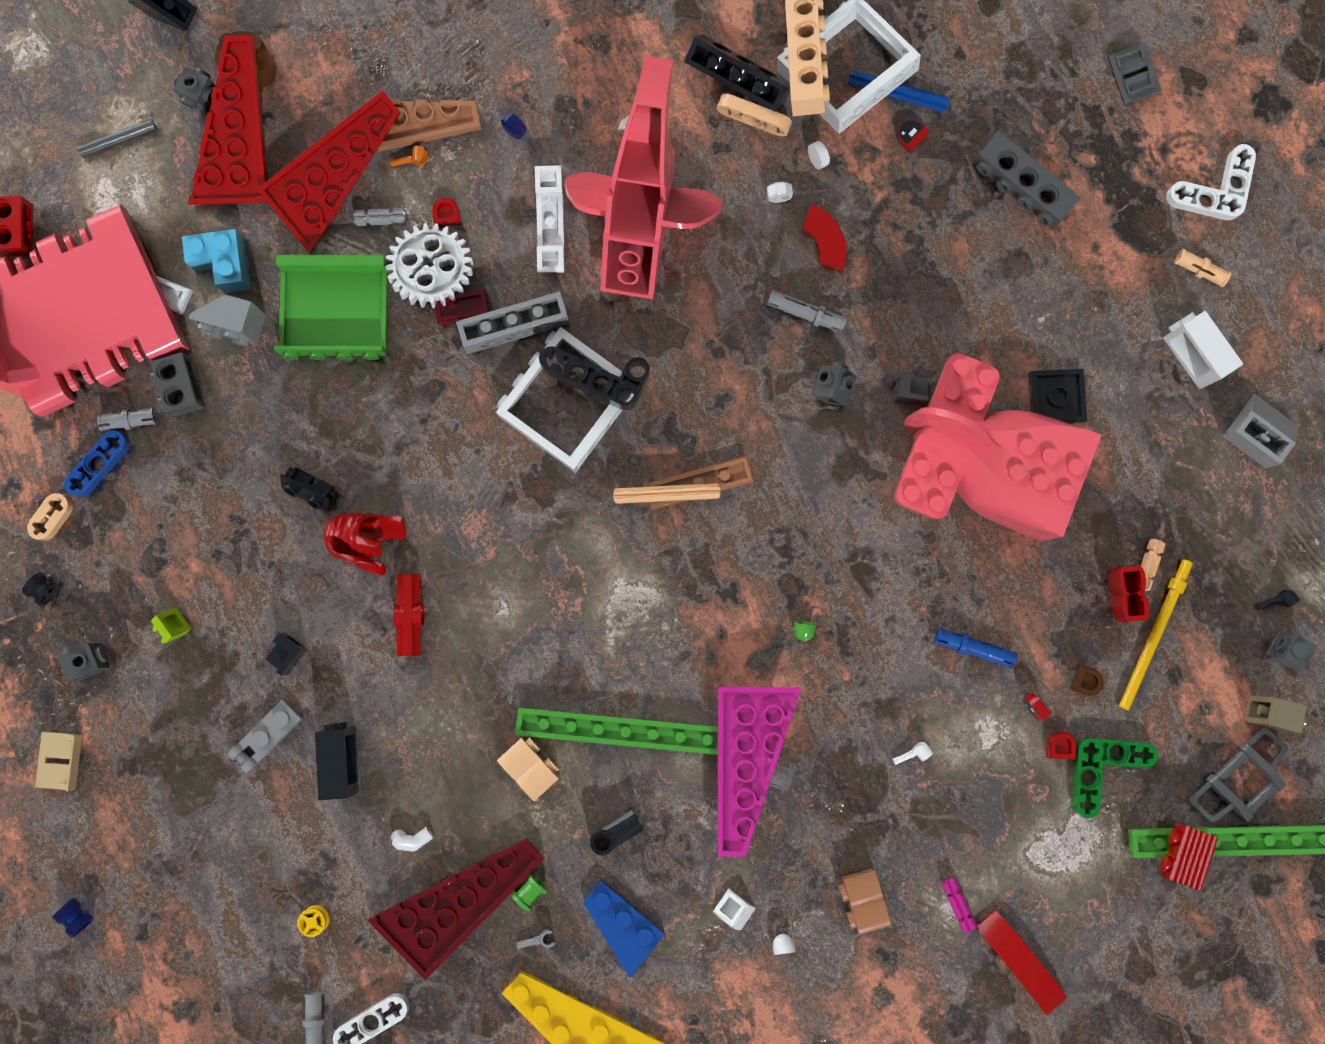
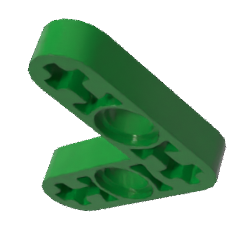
[1072,737,1158,818]

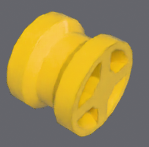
[297,905,330,937]

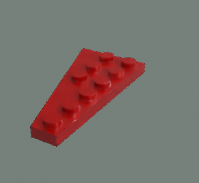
[188,35,268,205]

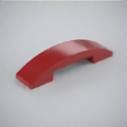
[976,909,1068,1016]

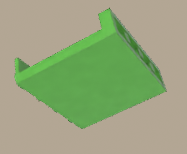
[274,255,389,360]

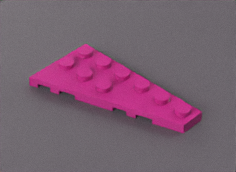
[718,687,802,857]

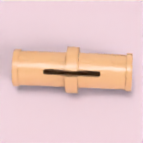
[1174,248,1232,287]

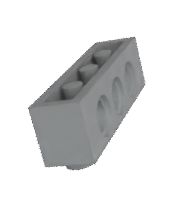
[456,291,570,354]

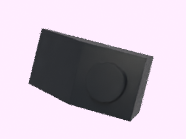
[128,0,197,31]

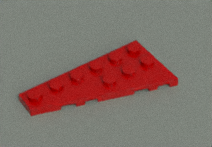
[257,90,401,254]

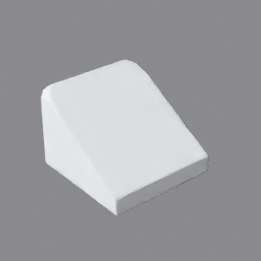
[713,889,755,931]

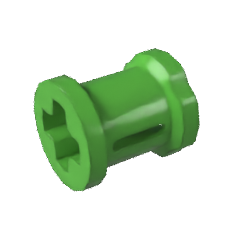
[511,874,548,912]

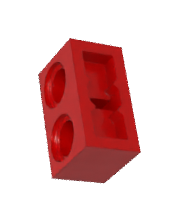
[0,196,33,257]

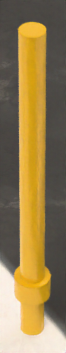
[1118,559,1193,711]

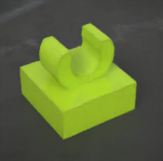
[151,607,191,643]

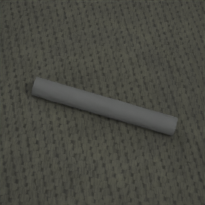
[77,119,156,157]

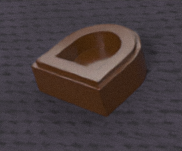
[1070,664,1104,696]

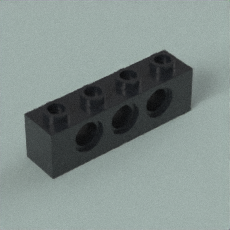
[684,34,790,112]

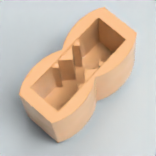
[497,736,560,801]

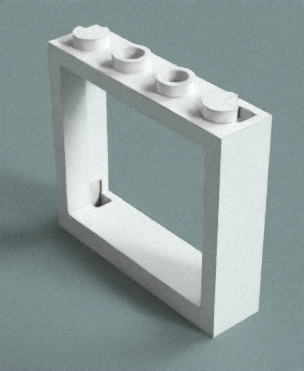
[777,0,921,134]
[496,327,634,473]

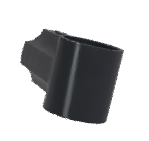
[590,809,644,856]

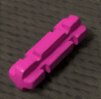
[942,877,977,933]

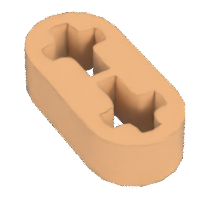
[27,493,73,541]

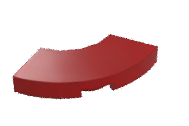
[802,204,847,272]

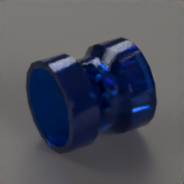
[52,898,94,938]

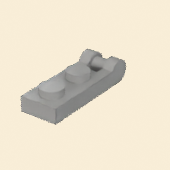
[227,699,304,774]

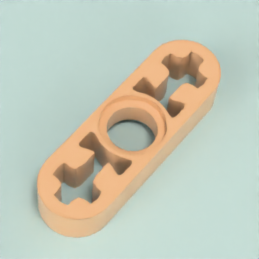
[717,94,792,136]

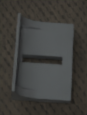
[1108,42,1162,105]

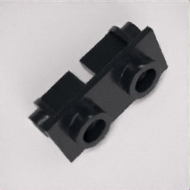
[280,467,338,512]

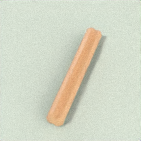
[613,483,721,504]

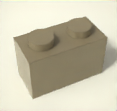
[1245,696,1308,733]

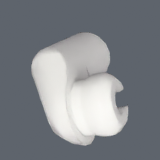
[391,826,434,852]

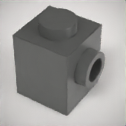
[57,643,109,682]

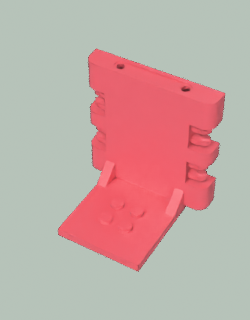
[0,204,190,417]

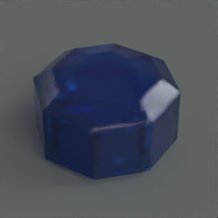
[501,113,527,139]

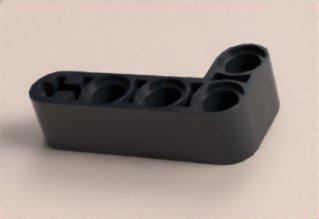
[539,346,650,411]

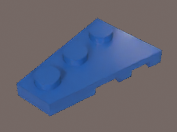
[583,879,665,978]

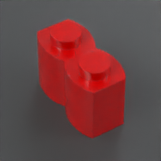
[1108,565,1150,623]

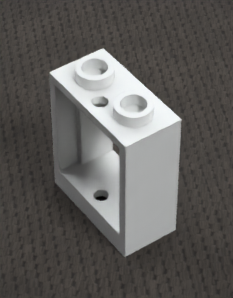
[1163,311,1243,390]

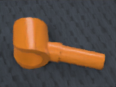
[390,146,428,167]

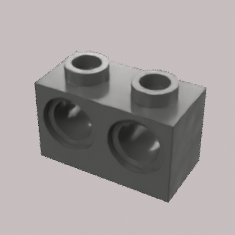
[150,352,205,417]

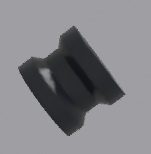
[22,572,60,607]

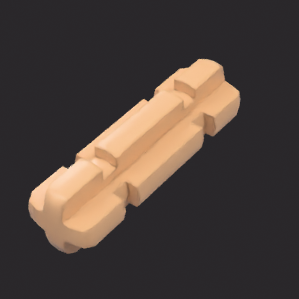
[1141,539,1166,591]

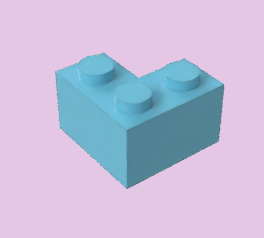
[182,229,251,293]

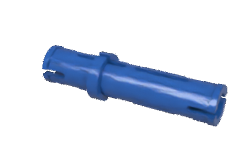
[934,627,1017,668]

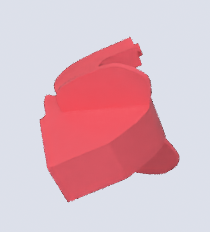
[565,56,723,299]

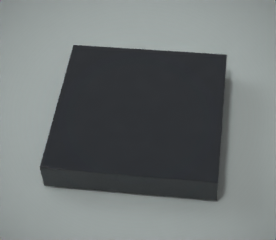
[1028,369,1087,424]

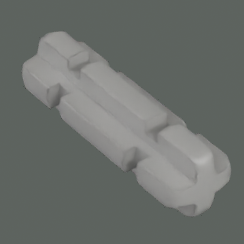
[353,208,406,226]

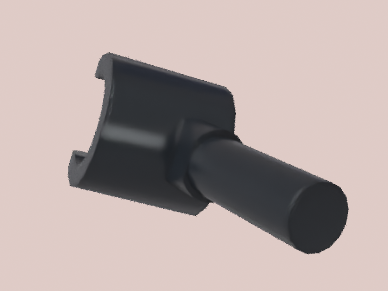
[1257,590,1300,610]

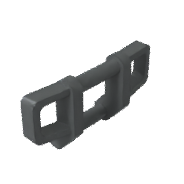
[1188,727,1288,823]

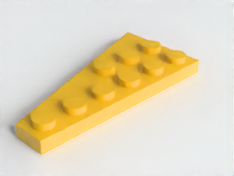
[502,971,666,1044]

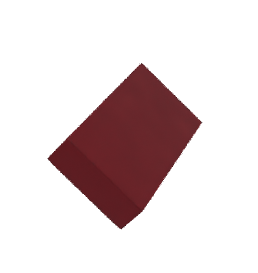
[435,289,490,326]

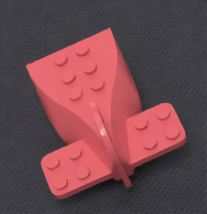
[894,353,1102,541]

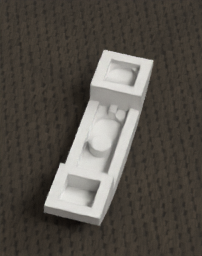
[535,165,564,273]

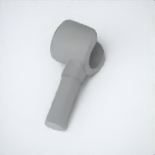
[516,929,556,949]

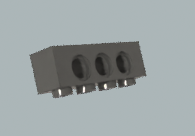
[973,131,1081,229]

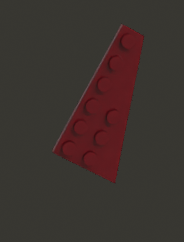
[367,838,545,980]

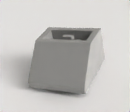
[189,295,266,346]
[1223,394,1299,469]

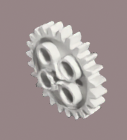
[385,223,473,308]

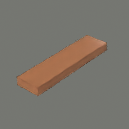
[643,456,754,510]

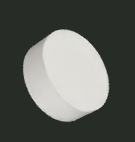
[808,141,830,170]

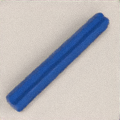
[848,70,949,112]

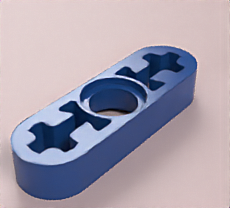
[64,430,130,497]

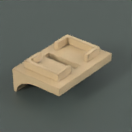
[35,732,82,791]

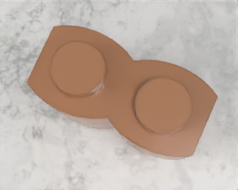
[838,868,891,935]

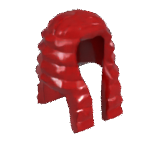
[323,512,406,576]

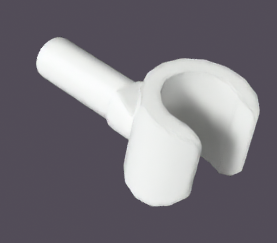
[893,742,933,765]

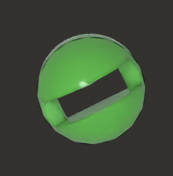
[794,621,816,641]

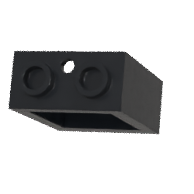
[315,722,359,801]

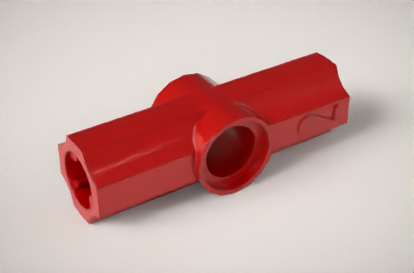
[393,574,425,656]

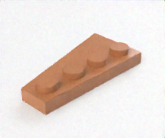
[367,98,482,152]

